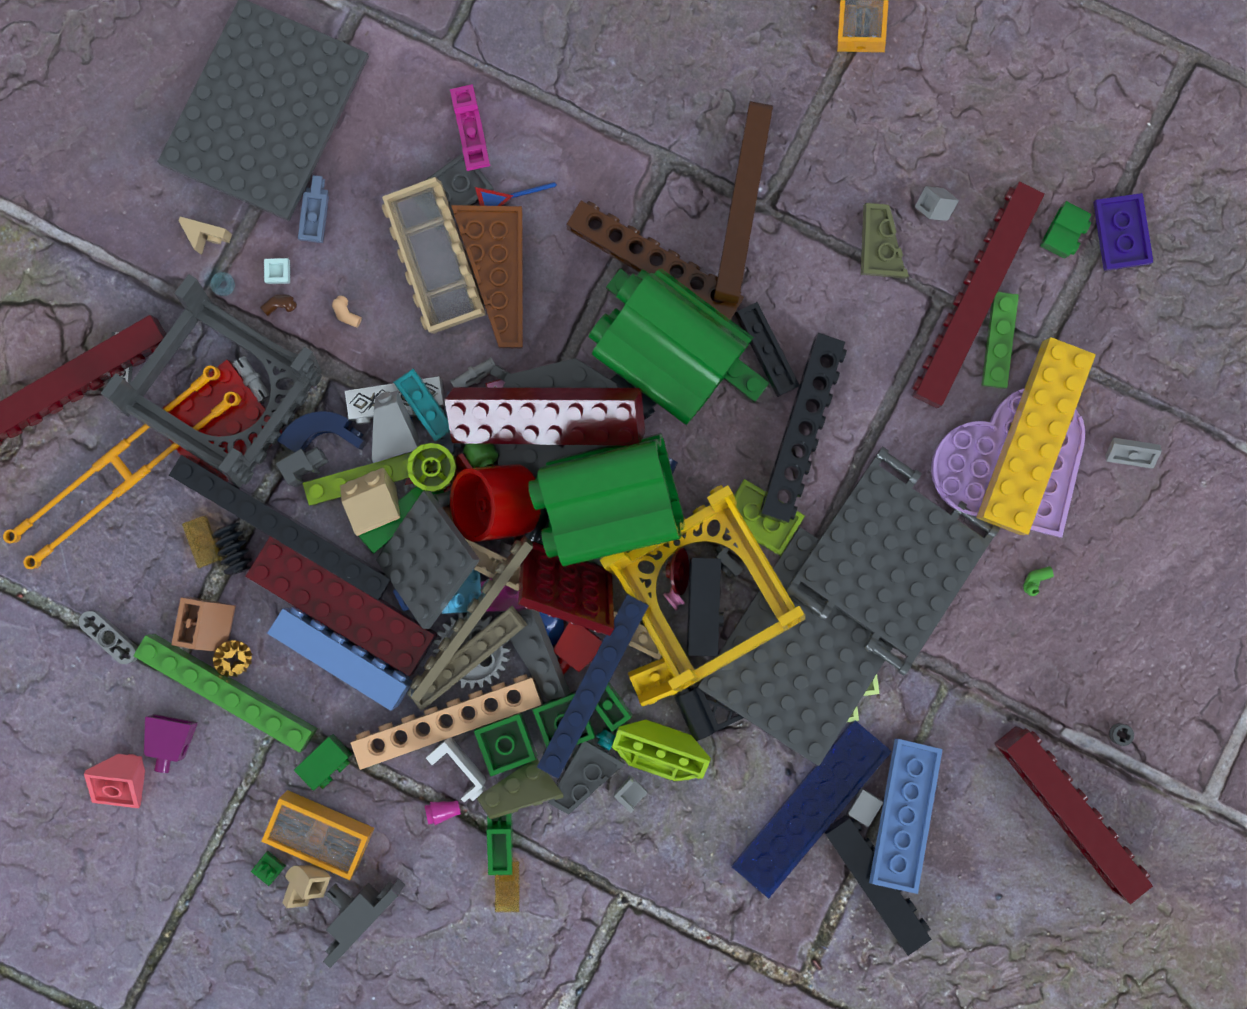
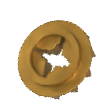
[213,640,252,678]

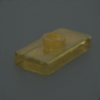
[182,516,222,568]

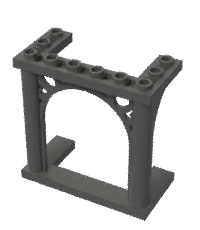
[100,274,322,488]

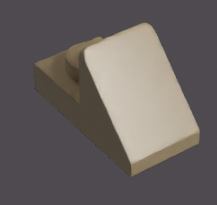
[179,217,232,254]

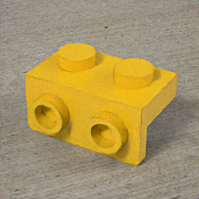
[628,658,679,706]

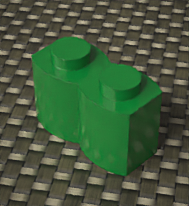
[1040,201,1092,259]

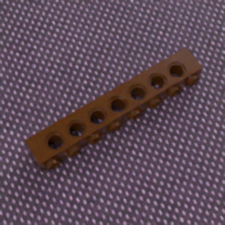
[566,200,744,320]

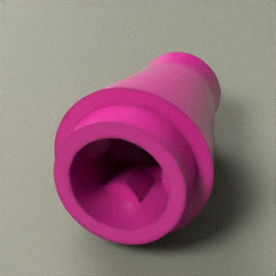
[424,800,461,825]

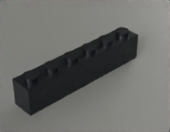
[823,815,932,956]

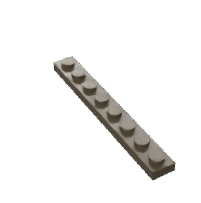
[410,536,533,702]

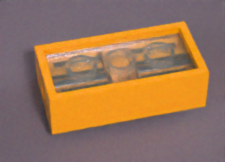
[837,0,889,53]
[261,790,374,880]

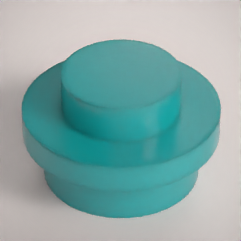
[596,729,615,751]

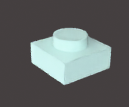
[264,258,290,284]

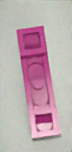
[450,84,490,171]

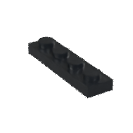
[735,302,800,397]

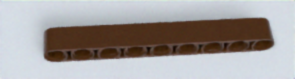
[714,101,773,304]

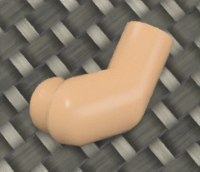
[332,296,362,328]

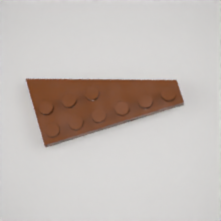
[451,205,523,349]

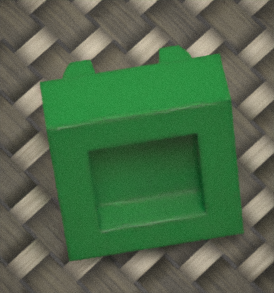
[251,851,286,886]

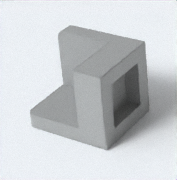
[915,186,959,221]
[614,775,648,813]
[848,786,883,827]

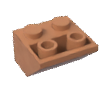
[171,597,236,651]

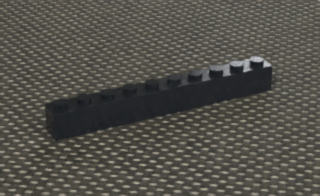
[169,455,391,600]

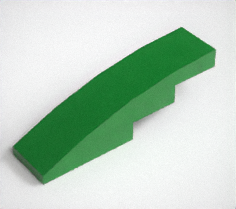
[358,472,444,554]

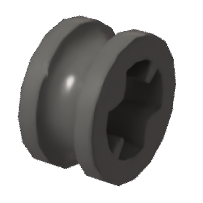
[1109,723,1134,746]

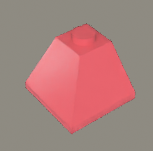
[84,754,145,808]

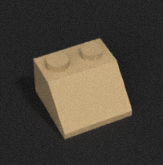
[340,468,400,536]

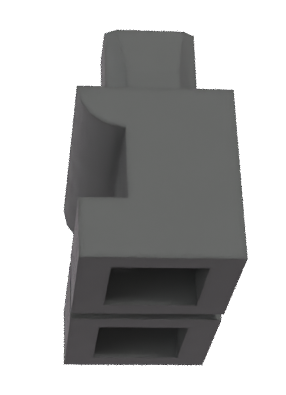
[276,447,329,487]

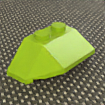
[612,720,711,781]

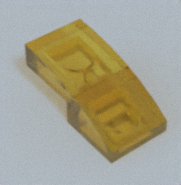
[495,861,520,913]

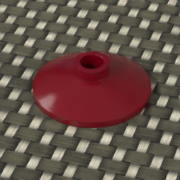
[666,547,689,595]

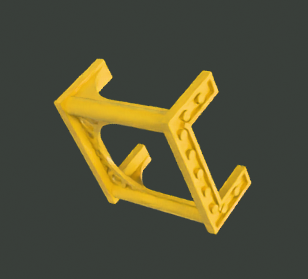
[600,485,805,691]

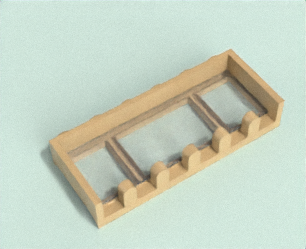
[382,177,487,334]

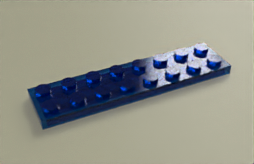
[731,720,892,899]

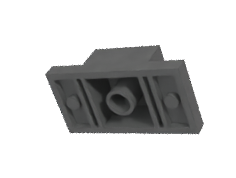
[323,878,405,968]

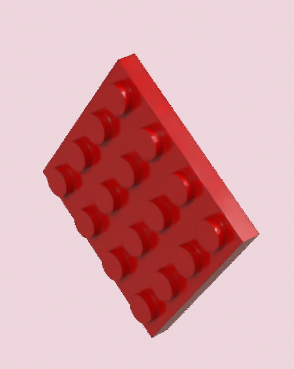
[162,359,283,479]

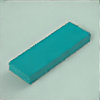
[393,368,450,441]

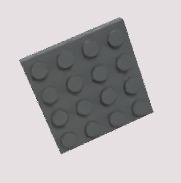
[376,491,480,629]

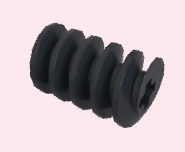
[212,522,252,575]

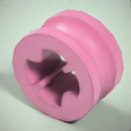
[663,587,685,611]

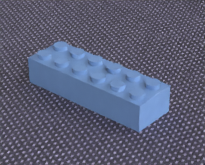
[267,607,412,711]

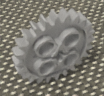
[433,613,511,689]

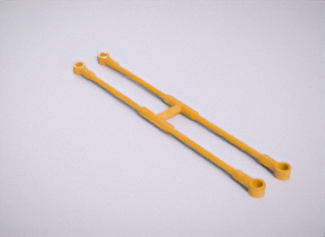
[3,365,241,569]

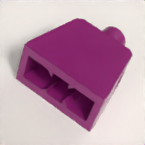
[144,714,198,773]

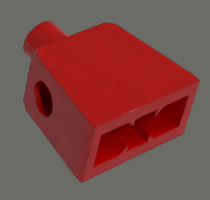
[554,622,603,675]

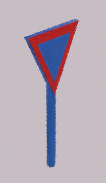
[475,182,557,206]

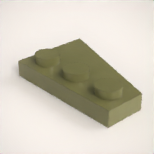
[861,203,909,278]
[476,759,564,819]

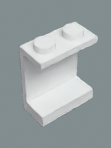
[426,737,487,802]

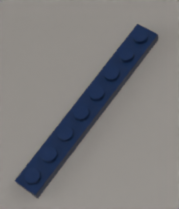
[537,594,649,779]

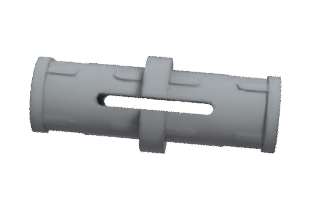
[232,356,271,403]
[450,357,496,387]

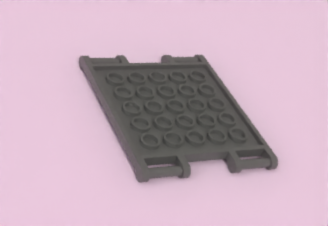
[786,446,1000,676]

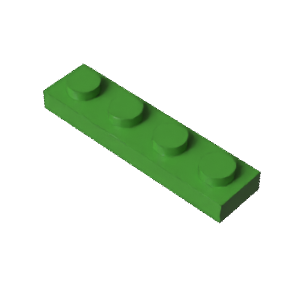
[982,292,1019,389]

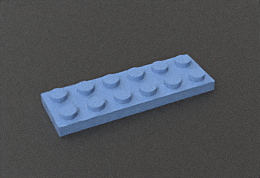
[869,739,943,894]

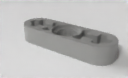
[79,611,138,664]

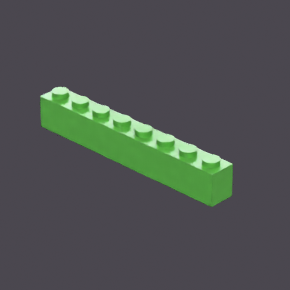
[133,634,318,753]

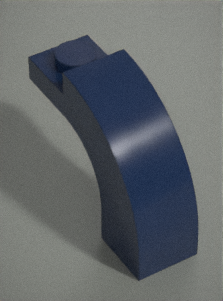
[277,411,367,452]

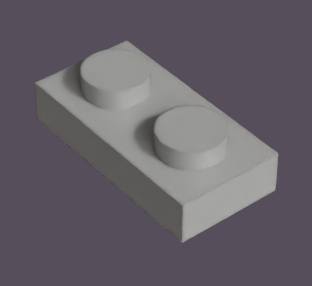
[1105,438,1162,469]

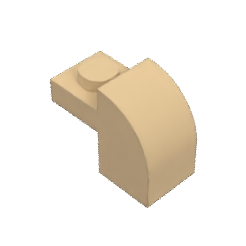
[282,864,331,908]

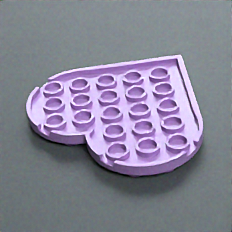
[931,388,1085,538]

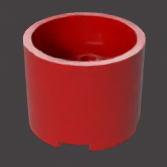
[450,464,541,542]

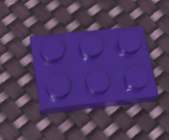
[1093,193,1154,271]

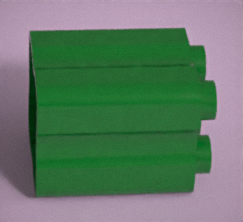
[588,268,754,426]
[529,433,685,566]

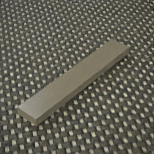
[407,606,528,711]

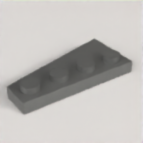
[495,607,570,700]

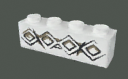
[345,377,445,424]

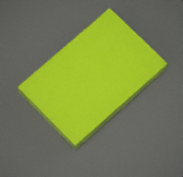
[734,479,805,556]

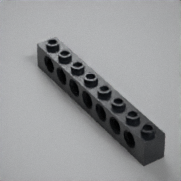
[758,333,847,524]

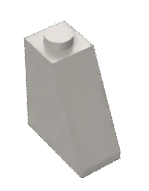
[372,390,419,463]

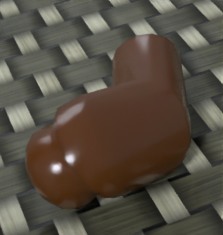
[260,294,297,316]

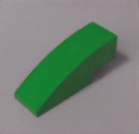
[487,813,513,875]

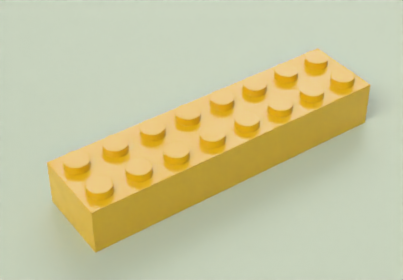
[976,337,1096,535]

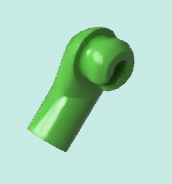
[1023,566,1054,596]

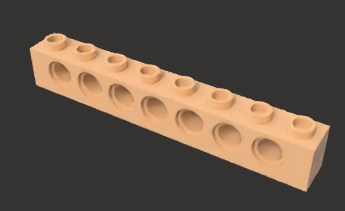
[351,674,543,770]

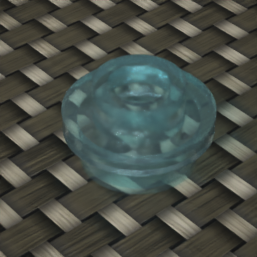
[211,272,235,296]

